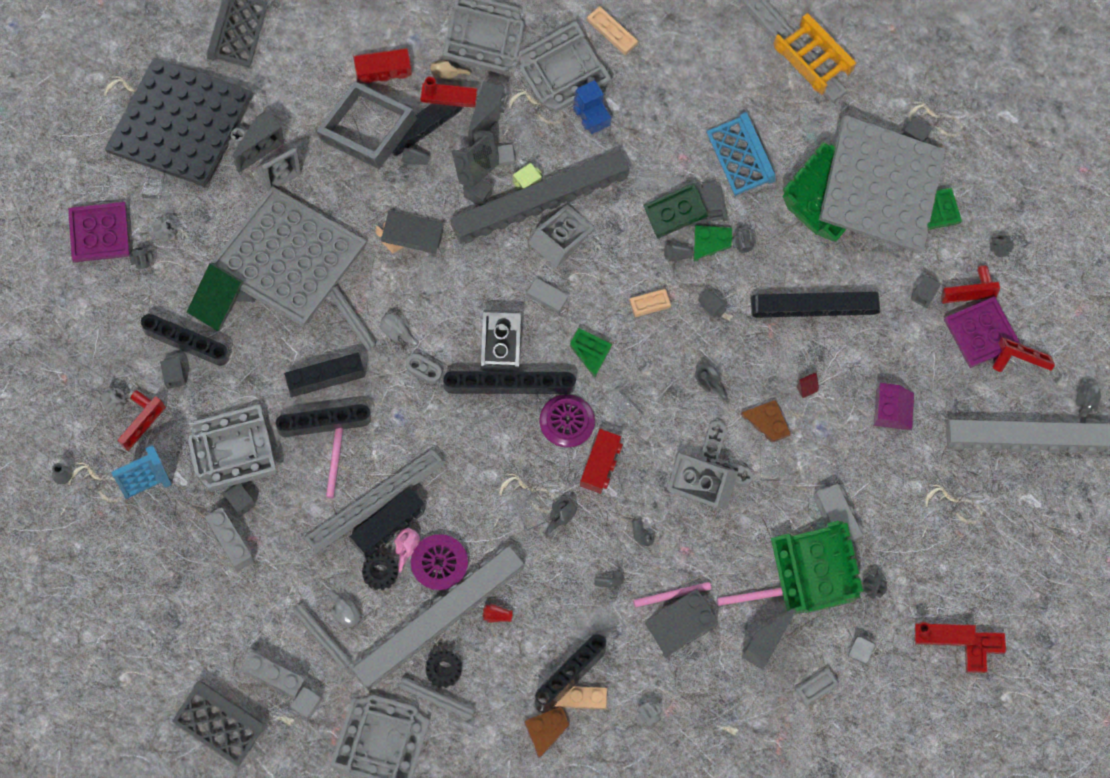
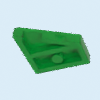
[927,188,962,230]
[693,226,732,262]
[570,328,612,377]

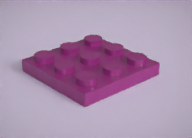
[68,202,130,263]
[944,296,1021,368]

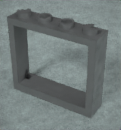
[316,81,417,169]

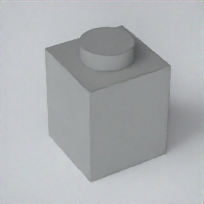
[290,687,322,721]

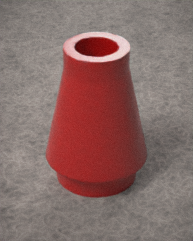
[482,603,513,623]

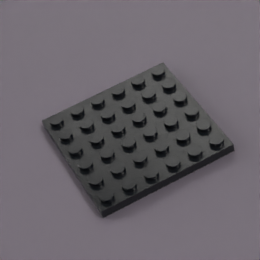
[105,58,253,187]

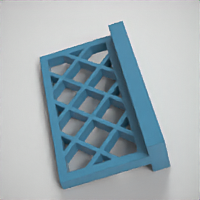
[706,112,776,196]
[111,445,172,499]

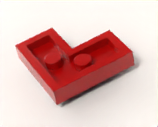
[965,632,1006,673]

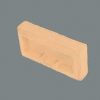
[629,289,671,318]

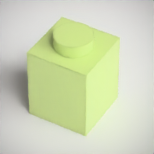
[512,163,542,190]

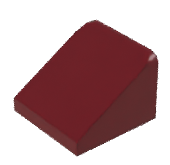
[796,373,819,398]

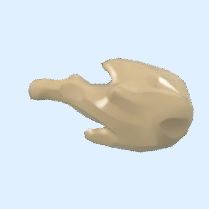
[430,59,471,79]

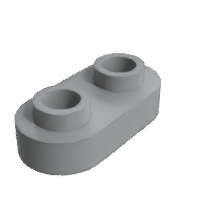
[406,354,442,384]

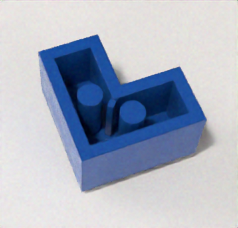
[573,80,611,135]

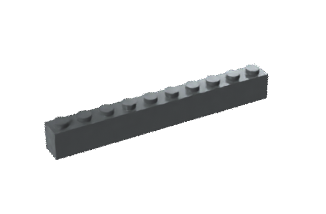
[451,150,630,244]

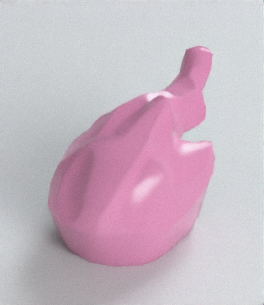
[394,528,420,573]

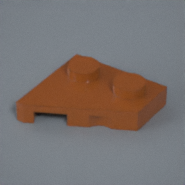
[741,400,791,443]
[524,706,569,759]

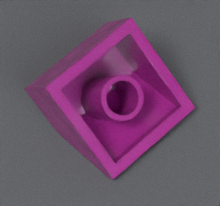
[874,383,914,430]

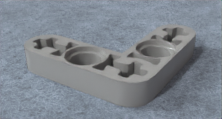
[700,422,753,487]

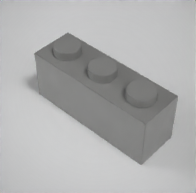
[814,484,863,543]
[205,508,254,572]
[242,651,306,700]

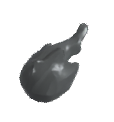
[695,363,728,400]
[1076,383,1101,423]
[546,497,577,537]

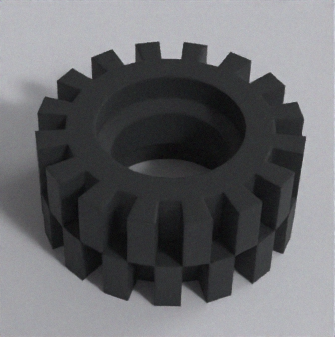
[362,552,398,591]
[426,649,462,688]

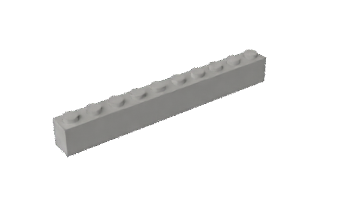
[946,420,1110,454]
[352,546,524,691]

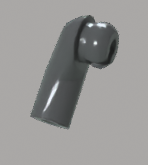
[632,520,654,546]
[594,572,623,587]

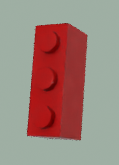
[353,48,412,84]
[580,429,623,494]

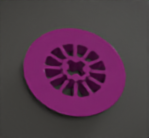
[539,394,595,447]
[410,534,468,590]

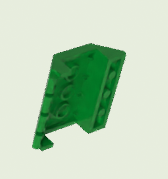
[782,142,846,242]
[771,520,864,614]

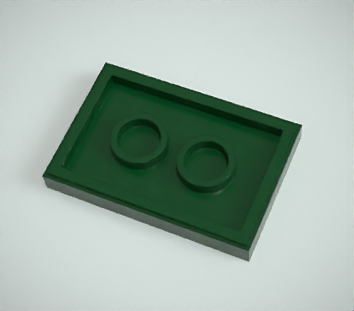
[643,183,708,239]
[186,263,244,331]

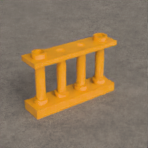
[773,13,856,95]

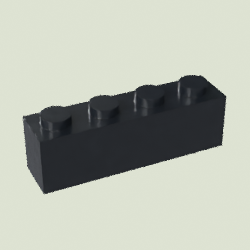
[284,352,365,398]
[349,487,425,558]

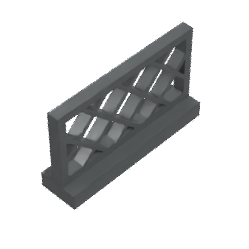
[207,0,268,68]
[172,680,268,767]

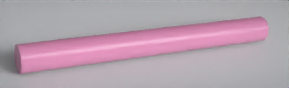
[326,428,343,498]
[633,582,711,608]
[717,588,783,606]

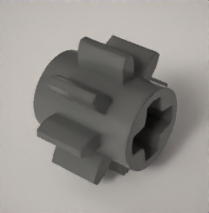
[732,230,756,253]
[990,235,1014,257]
[129,246,153,269]
[863,573,887,599]

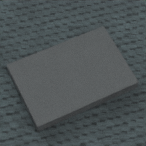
[381,210,443,254]

